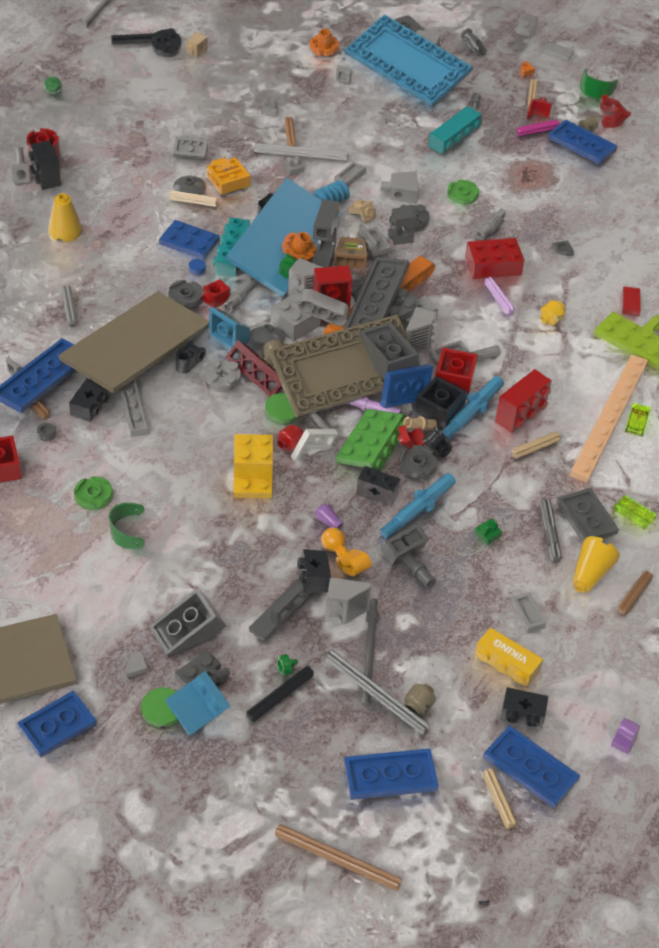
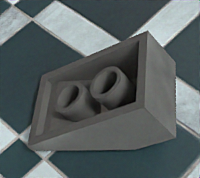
[359,322,419,380]
[149,588,227,657]

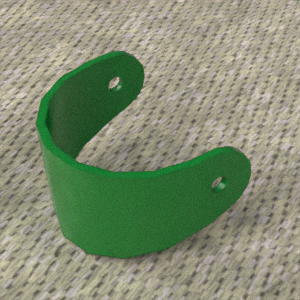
[580,69,618,99]
[108,502,145,549]

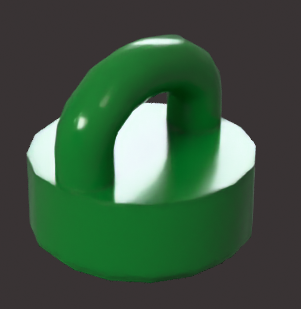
[277,654,298,676]

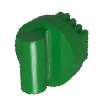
[44,76,62,94]
[279,254,297,278]

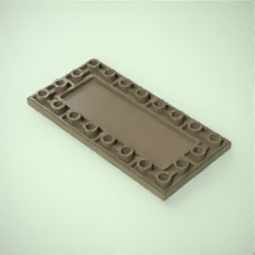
[59,291,209,393]
[268,314,420,418]
[0,614,77,704]

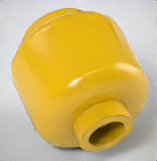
[540,300,566,326]

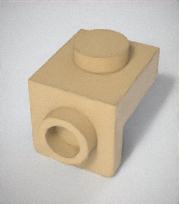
[348,199,376,223]

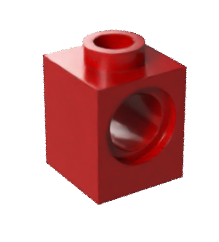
[202,279,230,308]

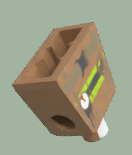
[334,234,367,270]

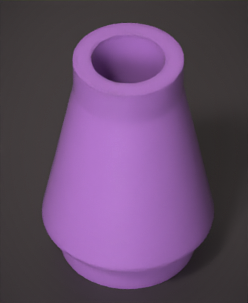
[315,503,344,529]

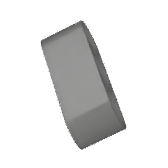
[298,289,349,326]

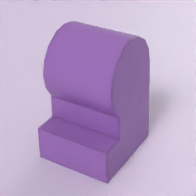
[611,717,640,754]

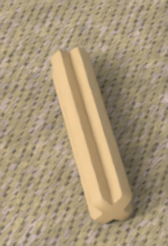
[527,79,539,109]
[169,190,218,207]
[511,432,561,459]
[483,768,517,829]

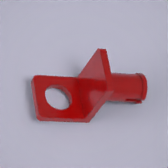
[527,97,552,120]

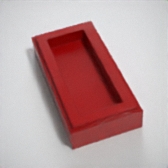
[622,286,640,316]

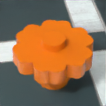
[309,29,339,56]
[281,232,316,262]

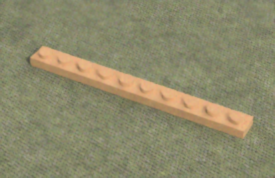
[570,354,648,483]

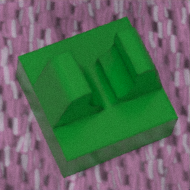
[474,518,502,545]

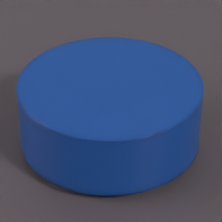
[189,259,206,275]

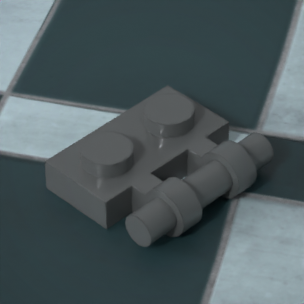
[175,650,230,686]

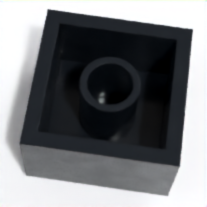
[28,140,61,190]
[414,376,467,428]

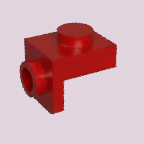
[398,425,426,449]

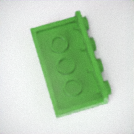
[335,409,404,471]

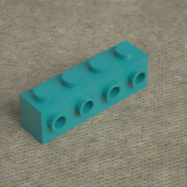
[428,106,482,154]
[213,217,250,277]

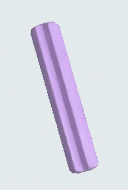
[484,277,515,315]

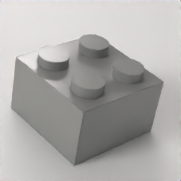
[271,292,320,341]

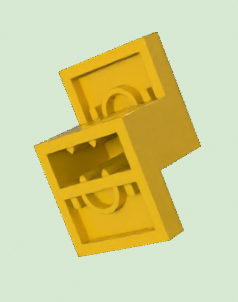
[233,434,273,498]

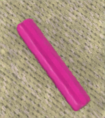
[516,119,559,136]

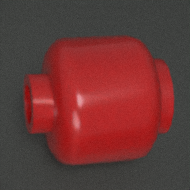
[277,424,304,452]

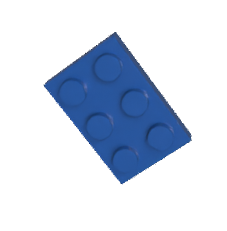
[159,220,220,260]
[380,364,433,408]
[17,690,97,758]

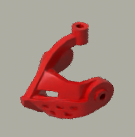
[600,95,631,128]

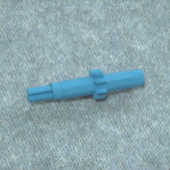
[442,376,504,440]
[380,473,456,539]

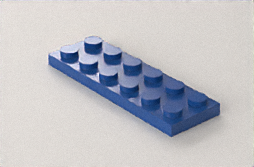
[0,338,75,413]

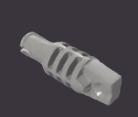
[475,208,506,240]

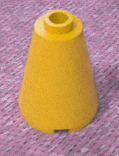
[48,193,82,242]
[572,536,620,593]

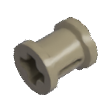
[578,116,599,131]

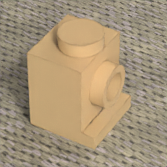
[185,32,207,58]

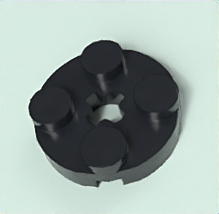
[152,28,182,57]

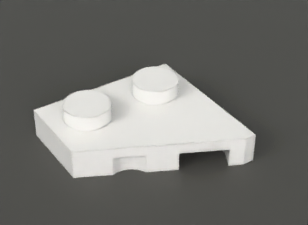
[291,429,338,461]

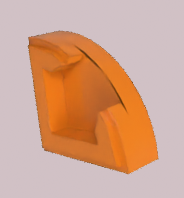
[520,61,535,77]

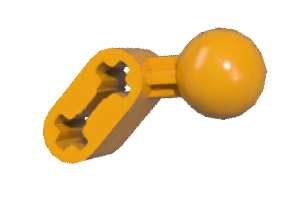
[321,527,372,576]

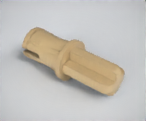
[403,416,437,431]

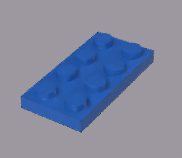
[548,120,618,165]
[483,725,581,809]
[344,748,439,800]

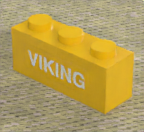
[475,627,543,687]

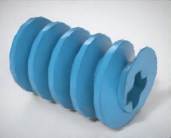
[313,180,350,202]

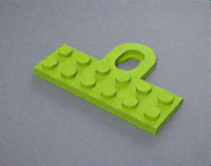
[593,311,659,370]

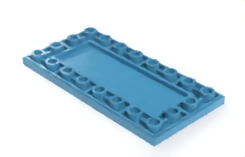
[344,14,473,107]
[225,178,342,297]

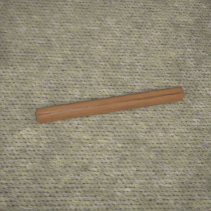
[275,824,402,891]

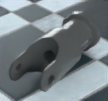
[461,28,487,56]

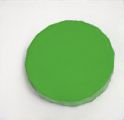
[447,180,479,205]
[265,393,298,424]
[74,476,113,510]
[141,687,179,728]

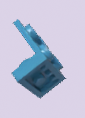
[165,671,230,735]

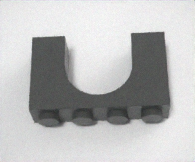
[312,199,340,267]

